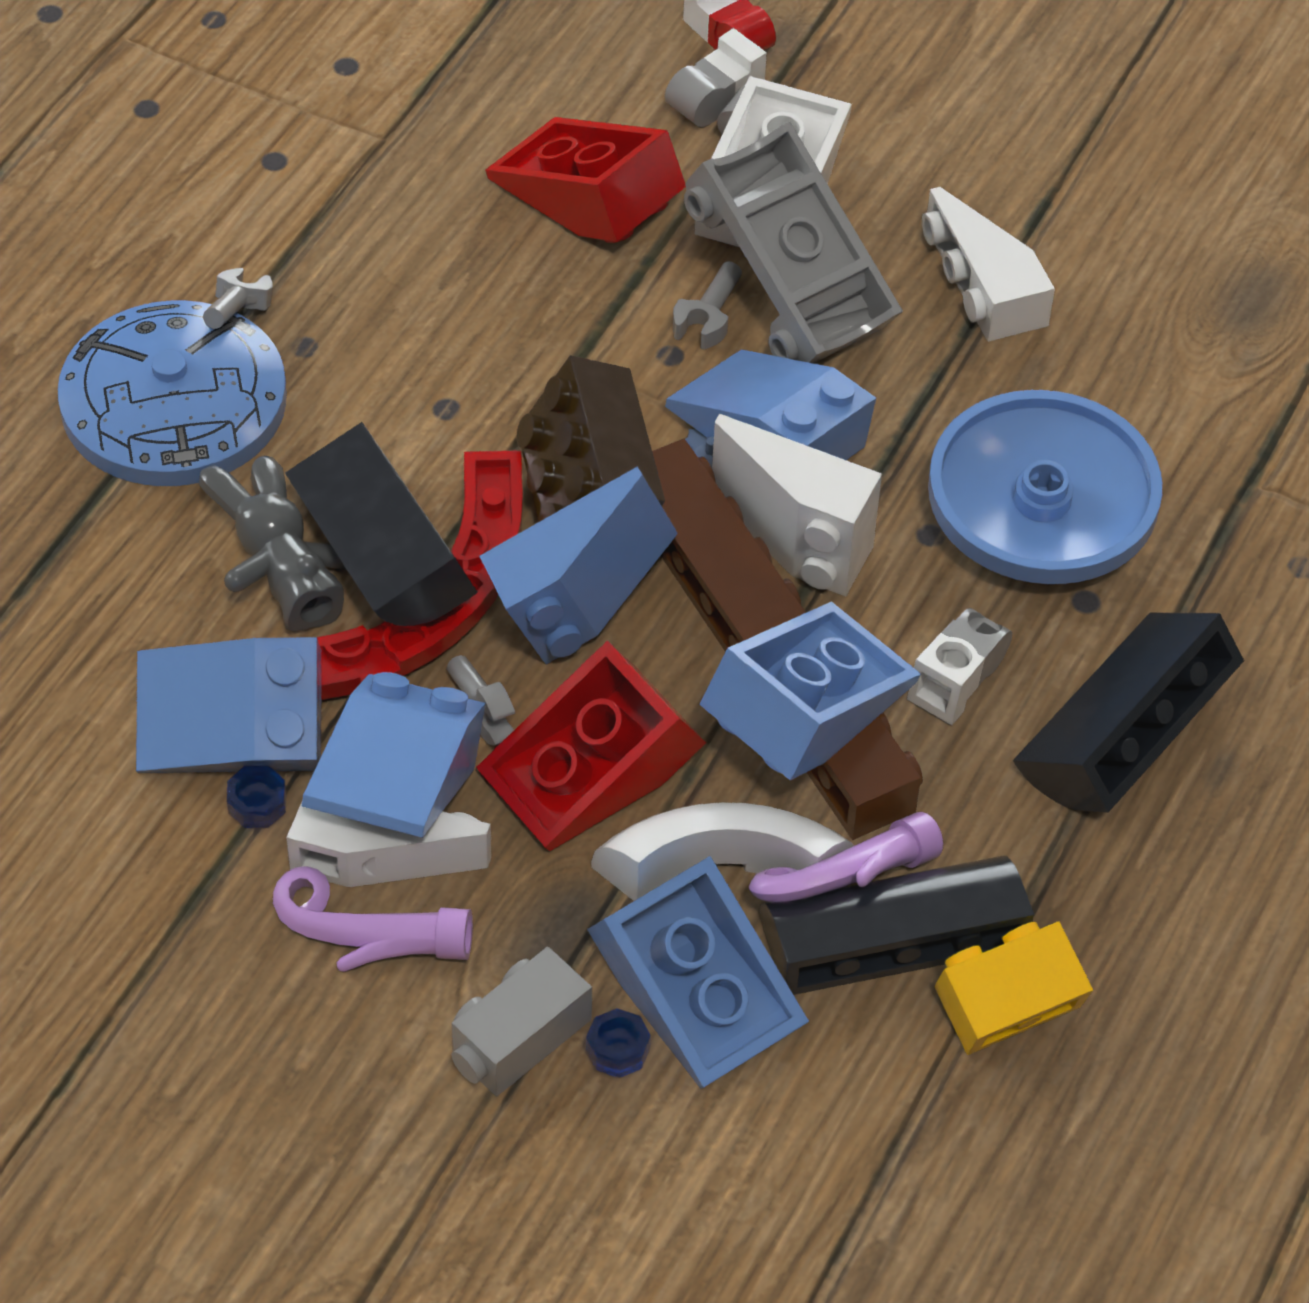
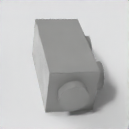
[451,946,592,1097]

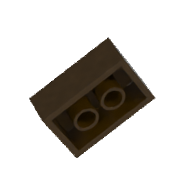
[517,355,665,522]

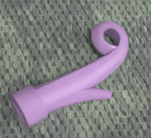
[749,812,943,903]
[273,866,473,972]

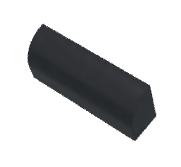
[285,422,478,626]
[1013,612,1245,813]
[758,856,1034,995]

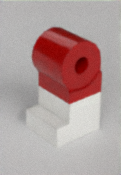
[683,0,776,51]

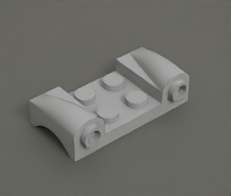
[684,122,903,363]

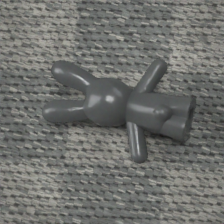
[198,456,347,631]

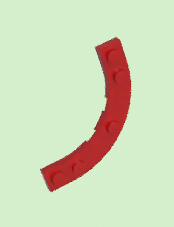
[317,450,523,700]

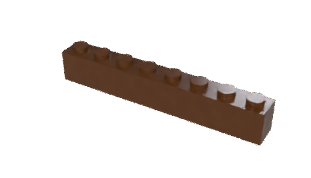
[652,438,923,840]

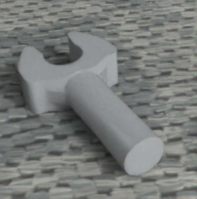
[673,261,742,350]
[203,268,273,329]
[447,655,515,746]

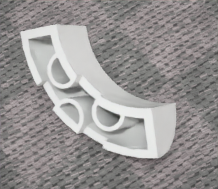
[591,802,854,901]

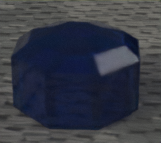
[226,766,287,828]
[586,1008,651,1078]

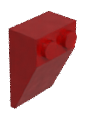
[485,117,686,243]
[476,640,706,851]

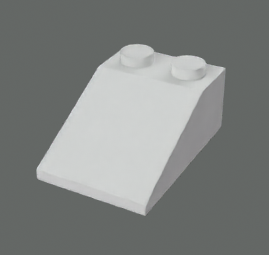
[695,76,852,247]
[712,414,882,597]

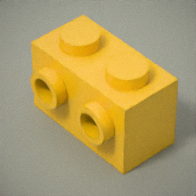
[934,921,1093,1055]

